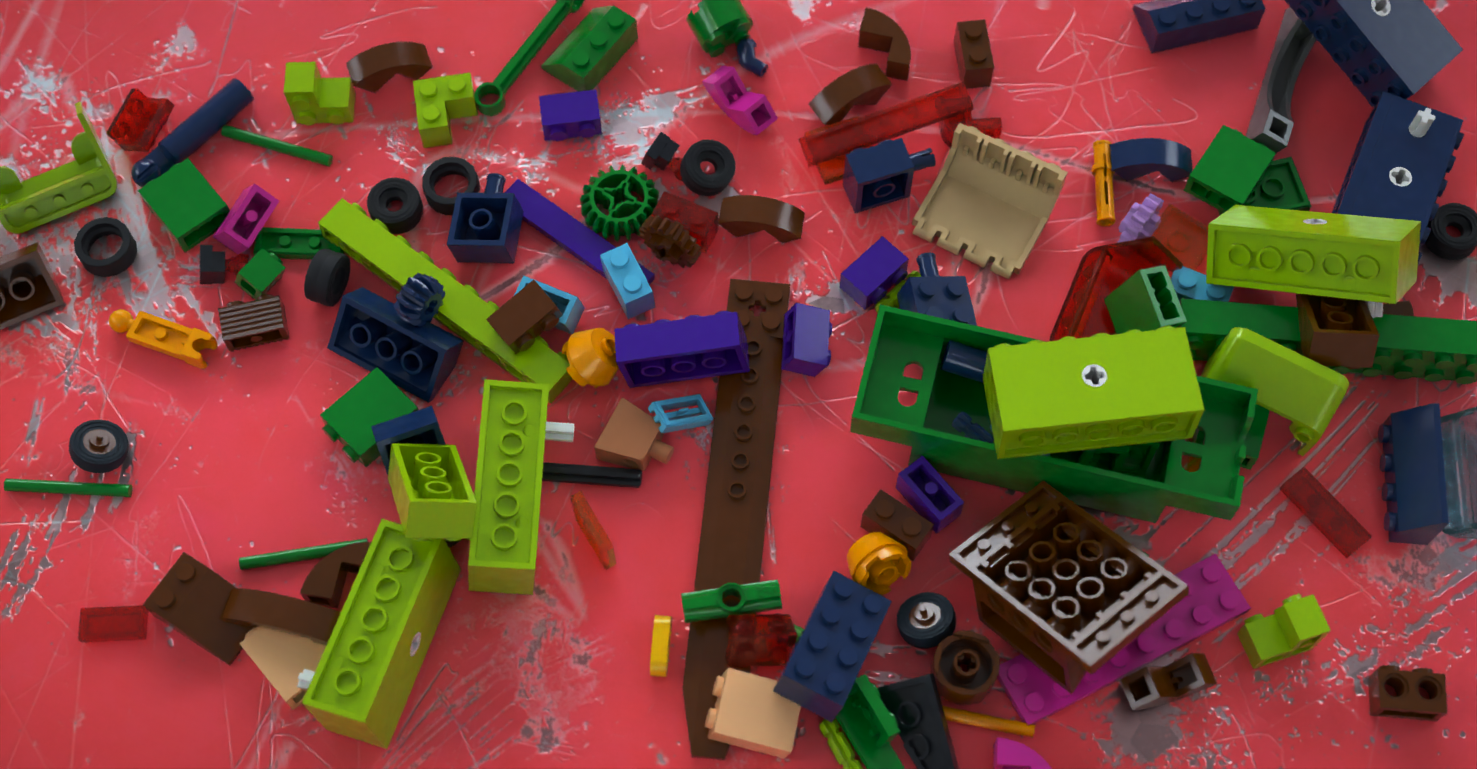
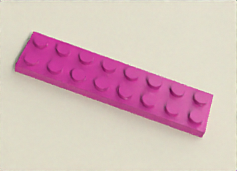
[997,553,1251,725]

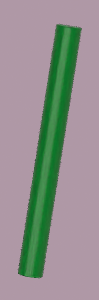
[221,125,333,166]
[4,478,133,497]
[239,538,368,570]

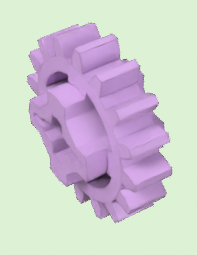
[1116,193,1164,255]

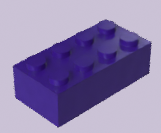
[614,311,750,388]

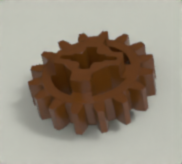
[639,215,701,268]

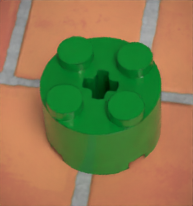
[687,0,753,57]

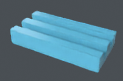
[648,394,714,434]

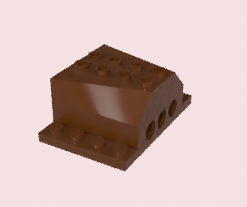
[949,481,1189,694]

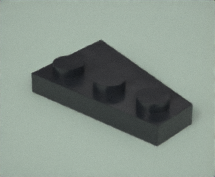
[877,673,959,769]

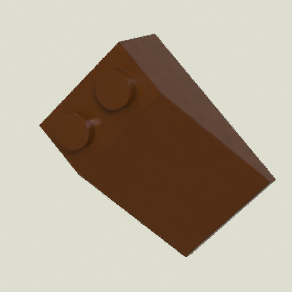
[1296,293,1379,369]
[143,552,257,666]

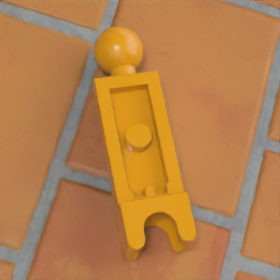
[109,309,218,369]

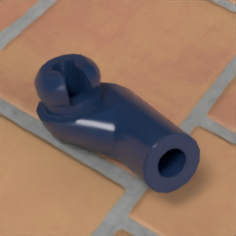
[737,38,768,77]

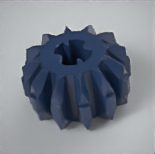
[394,273,445,327]

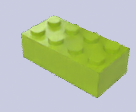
[388,443,477,541]

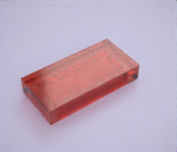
[78,605,148,643]

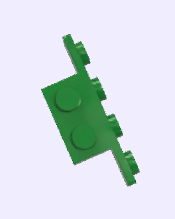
[836,674,905,769]

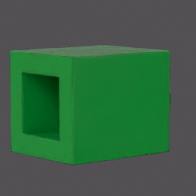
[235,248,286,300]

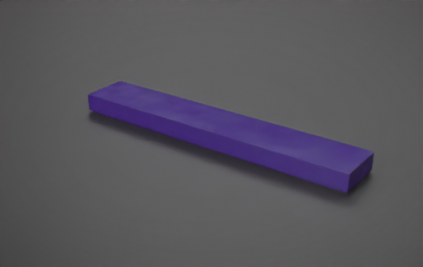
[505,179,655,285]

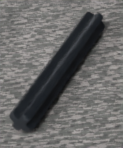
[542,462,642,488]

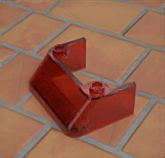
[1050,236,1183,341]

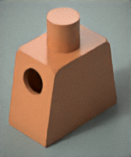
[594,398,674,471]

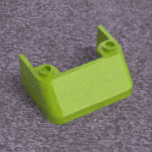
[0,101,117,234]
[1201,327,1349,456]

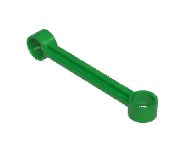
[474,0,585,116]

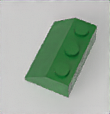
[541,5,638,91]

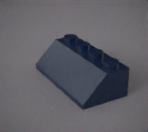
[1132,0,1266,53]
[327,287,464,403]
[1378,403,1449,545]

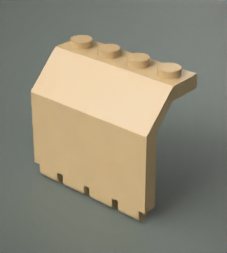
[912,123,1068,279]

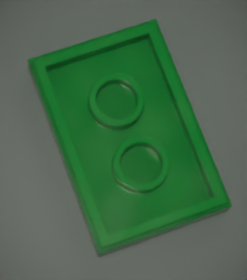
[1218,157,1311,215]

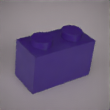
[539,89,602,141]
[840,236,909,310]
[781,303,832,377]
[896,455,964,534]

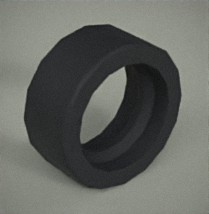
[422,157,480,215]
[74,217,137,277]

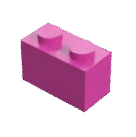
[213,184,279,254]

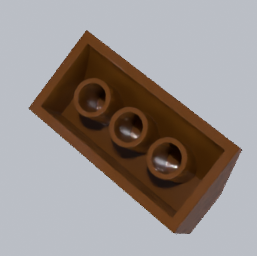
[0,242,64,330]

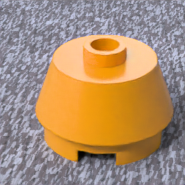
[562,328,619,389]
[847,532,912,595]

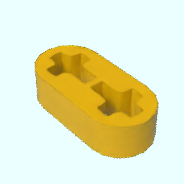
[650,615,672,677]

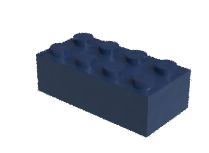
[773,571,892,722]

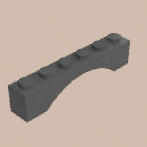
[1246,7,1316,153]

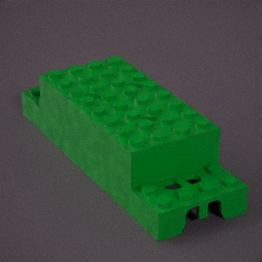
[850,304,1258,523]

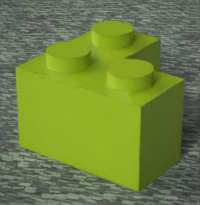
[284,62,356,125]
[413,73,478,148]
[1237,594,1331,669]

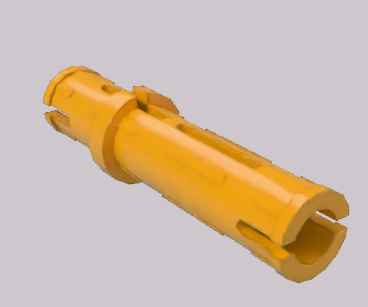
[1092,140,1116,227]

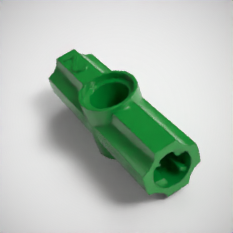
[681,579,782,623]

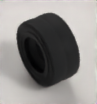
[680,140,735,196]
[367,178,423,234]
[1425,203,1477,260]
[304,249,351,306]

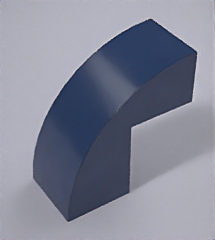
[1110,138,1193,182]

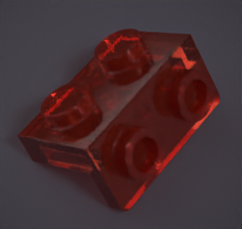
[107,88,175,152]
[725,614,797,667]

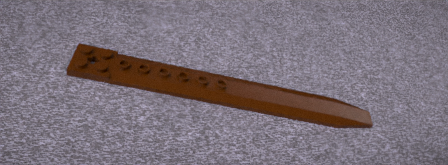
[682,279,790,760]

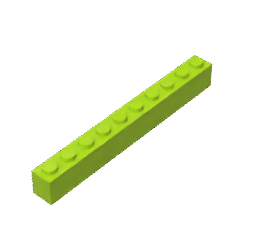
[318,198,573,403]

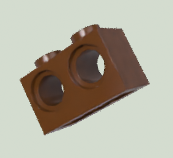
[1368,665,1448,721]

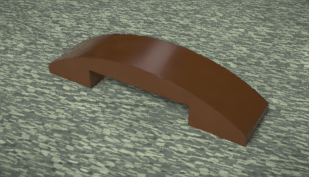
[221,588,341,645]

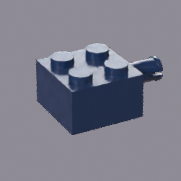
[843,138,936,213]
[447,173,524,263]
[897,252,977,326]

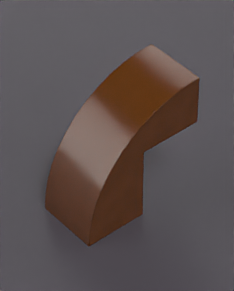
[858,7,911,81]
[346,42,432,93]
[809,64,892,125]
[718,195,805,243]
[300,542,371,608]
[1120,653,1217,710]

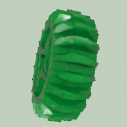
[580,164,660,242]

